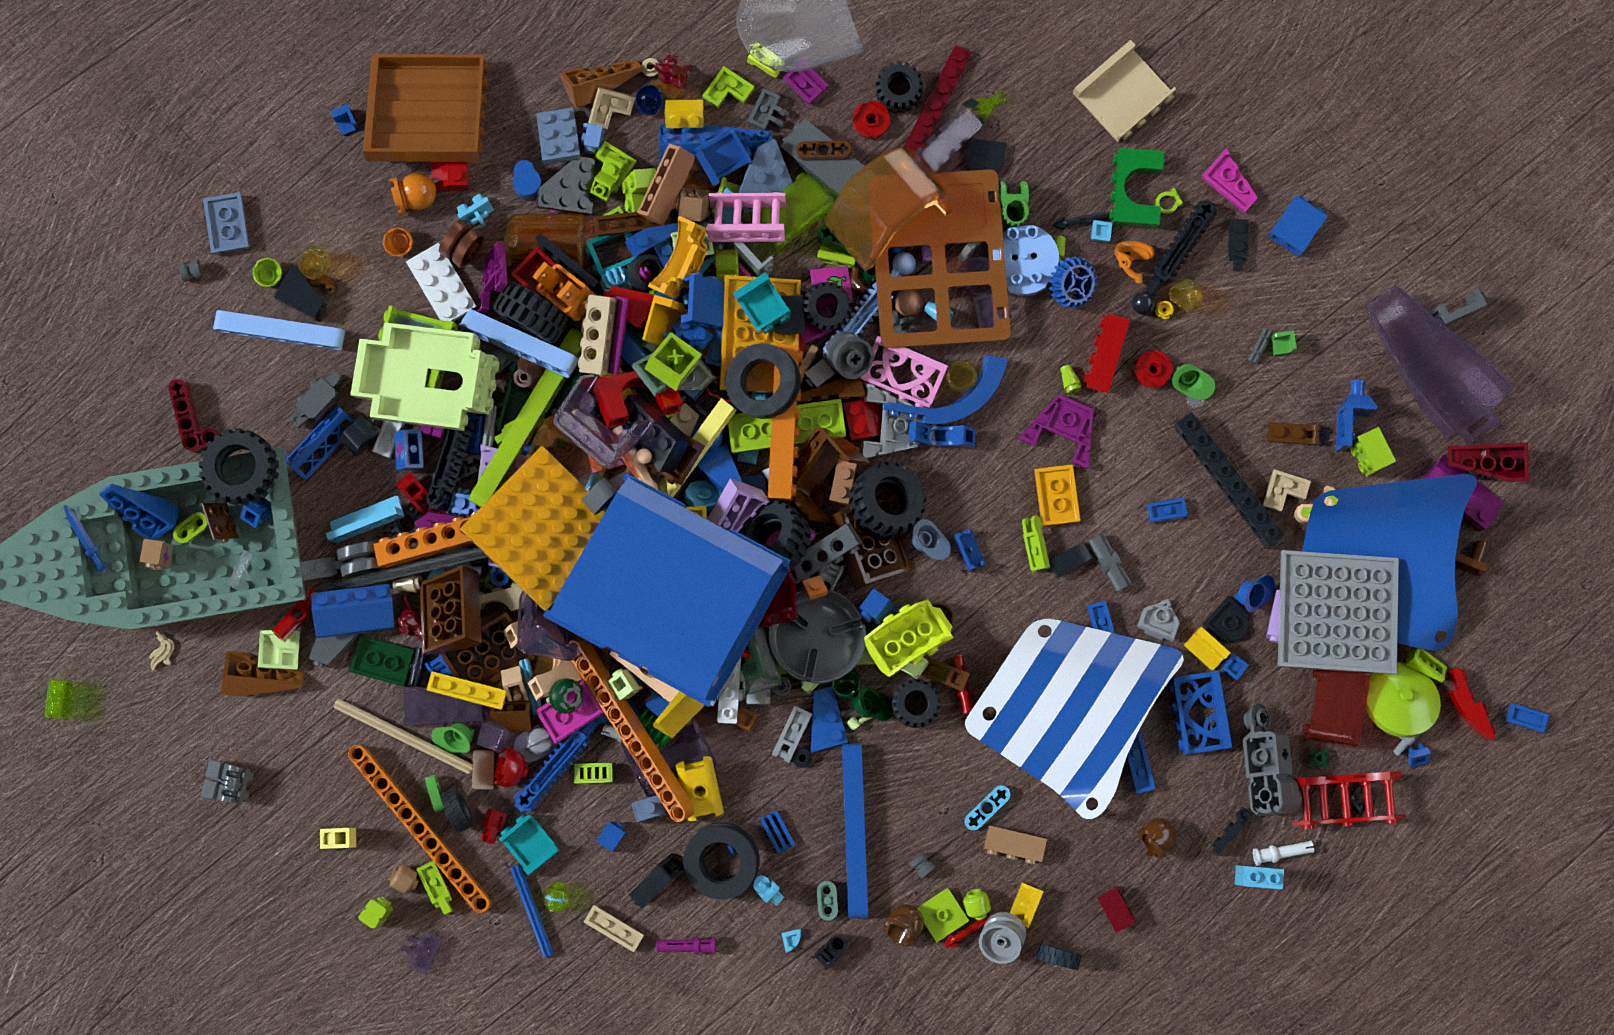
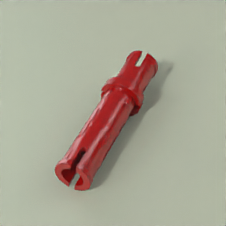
[952,655,973,714]

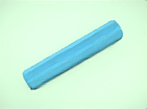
[519,659,542,715]

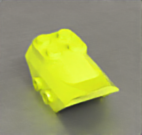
[864,599,954,677]

